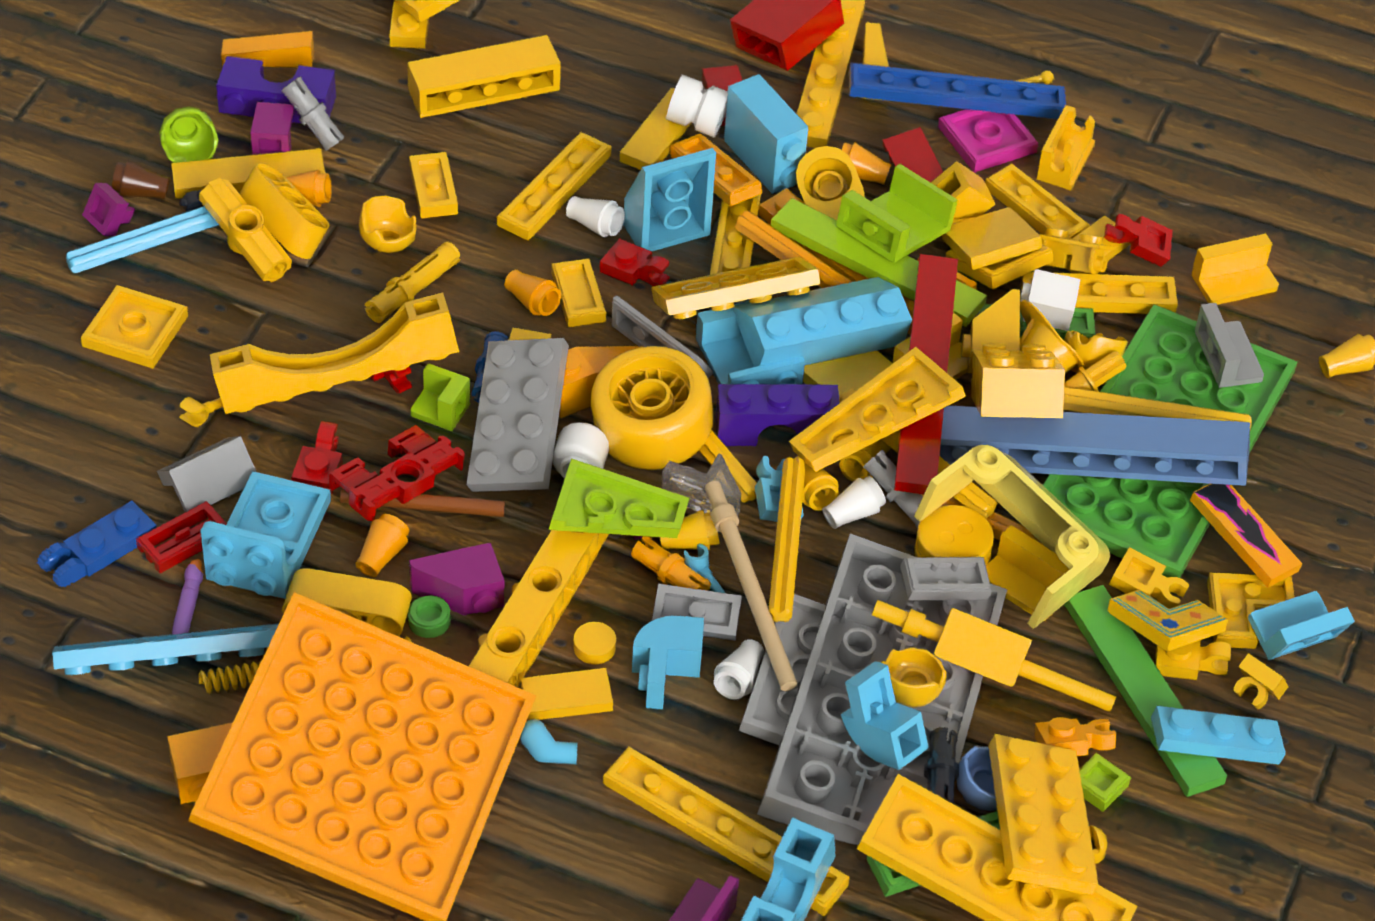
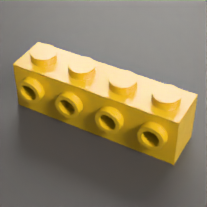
[407,35,561,118]

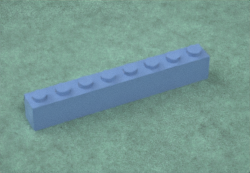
[939,406,1250,486]

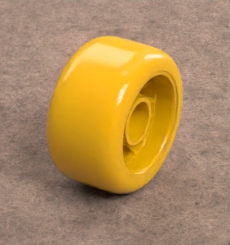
[591,346,714,470]

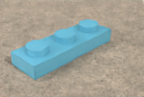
[1151,706,1286,765]

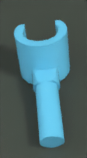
[684,544,725,593]

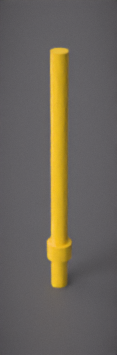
[872,600,1116,712]

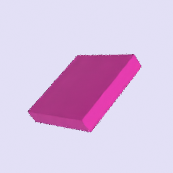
[938,109,1038,173]

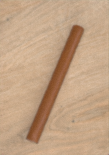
[340,488,506,517]

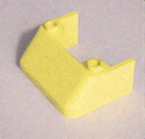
[914,445,1110,629]

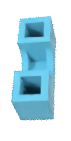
[741,817,835,921]

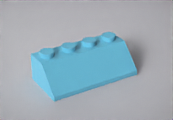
[733,277,912,367]

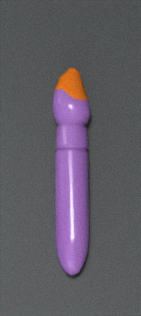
[172,559,203,634]

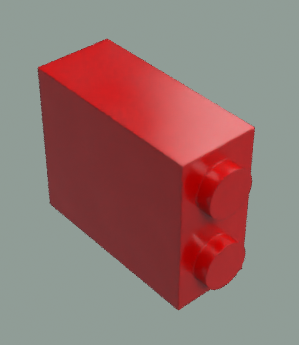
[730,0,845,71]

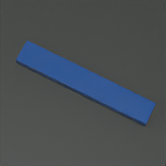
[849,63,1066,119]

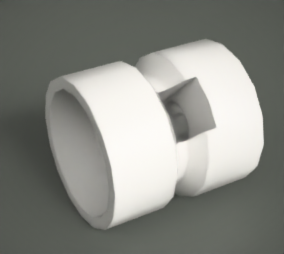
[666,75,728,137]

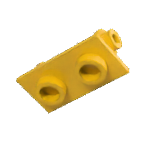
[1039,227,1115,274]

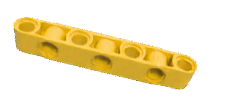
[469,530,609,687]

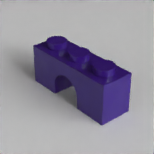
[216,56,336,123]
[716,384,840,446]

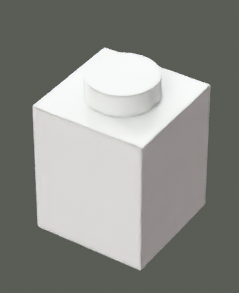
[1020,269,1081,331]

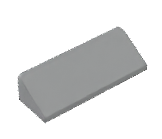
[612,296,713,378]

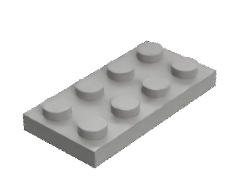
[466,338,569,492]

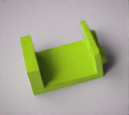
[836,164,958,263]

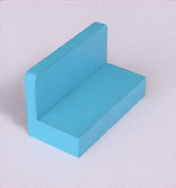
[1248,591,1355,660]

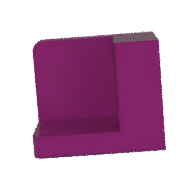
[250,102,294,155]

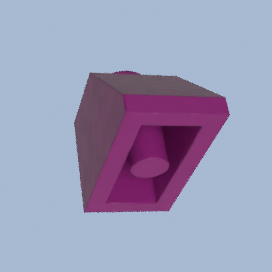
[409,542,504,616]

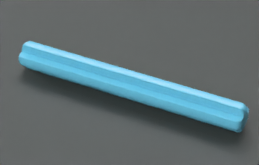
[66,206,219,274]

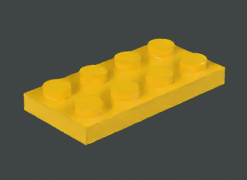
[651,257,820,319]
[988,734,1098,895]

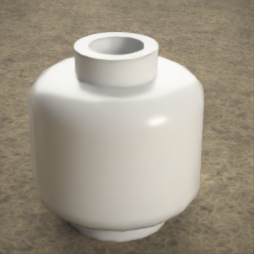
[553,422,609,478]

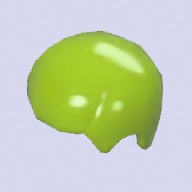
[159,106,218,163]

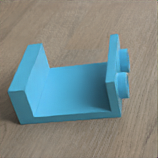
[696,301,805,384]

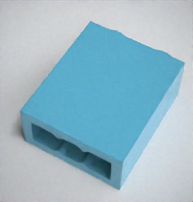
[724,74,809,194]

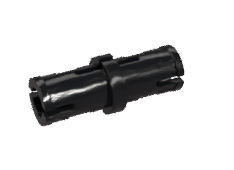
[924,727,959,804]

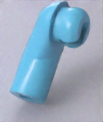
[520,719,578,764]

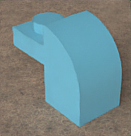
[632,616,704,709]
[841,661,929,770]

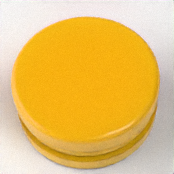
[915,505,994,566]

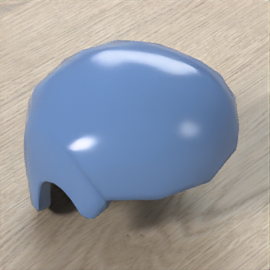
[956,746,997,811]

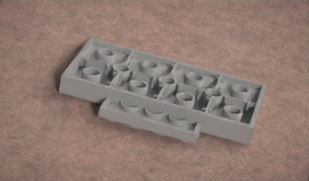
[739,534,1007,845]

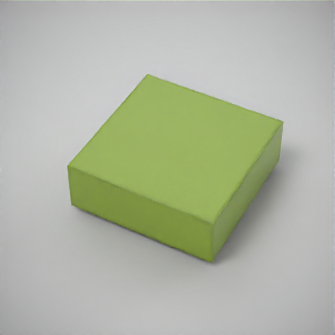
[1079,753,1131,812]

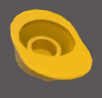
[796,146,865,220]
[1020,300,1085,374]

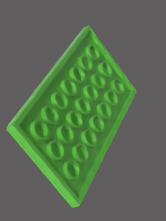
[1043,304,1298,578]

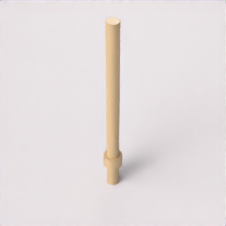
[705,481,797,691]

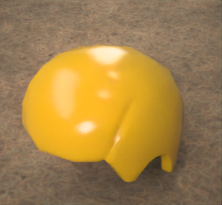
[359,195,417,253]
[1064,330,1128,370]
[881,647,946,708]

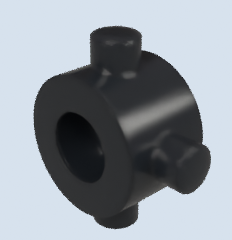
[179,190,204,212]

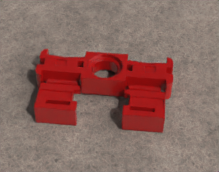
[329,425,465,521]

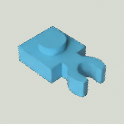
[755,456,804,522]

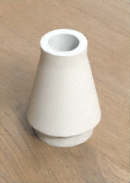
[566,196,625,237]
[822,476,886,529]
[714,639,765,699]

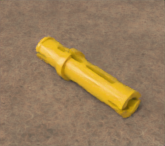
[365,242,460,323]

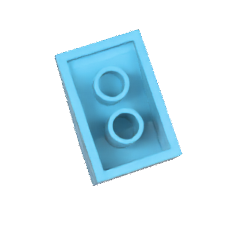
[623,148,716,252]

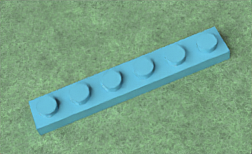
[52,624,279,675]

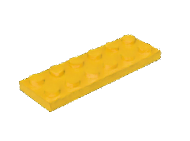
[857,774,1137,921]

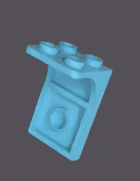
[201,471,331,599]

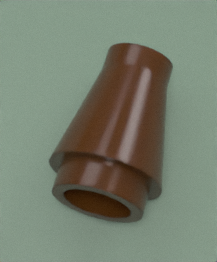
[112,160,170,199]

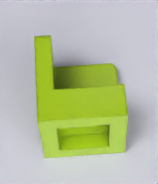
[411,363,470,431]

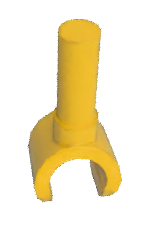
[179,397,223,427]

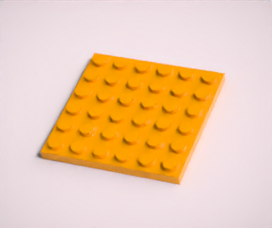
[188,592,536,921]

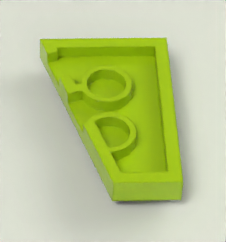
[548,458,689,538]

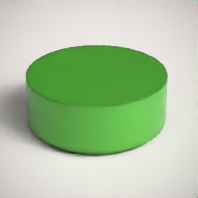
[408,596,450,638]

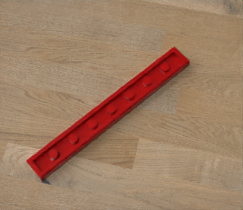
[894,254,958,494]

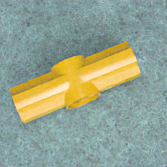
[199,177,292,283]

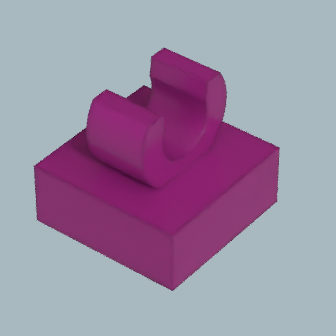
[82,183,135,236]

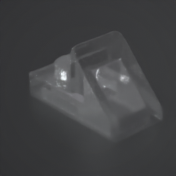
[662,453,741,519]

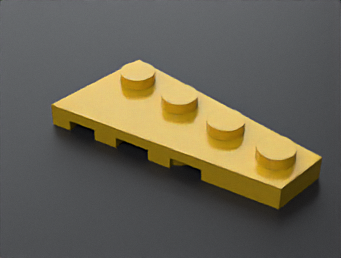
[789,347,966,472]

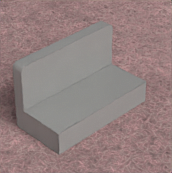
[1195,303,1264,388]
[157,436,256,512]

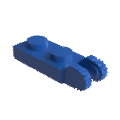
[37,501,157,588]

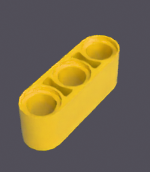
[239,163,330,259]
[282,568,412,637]

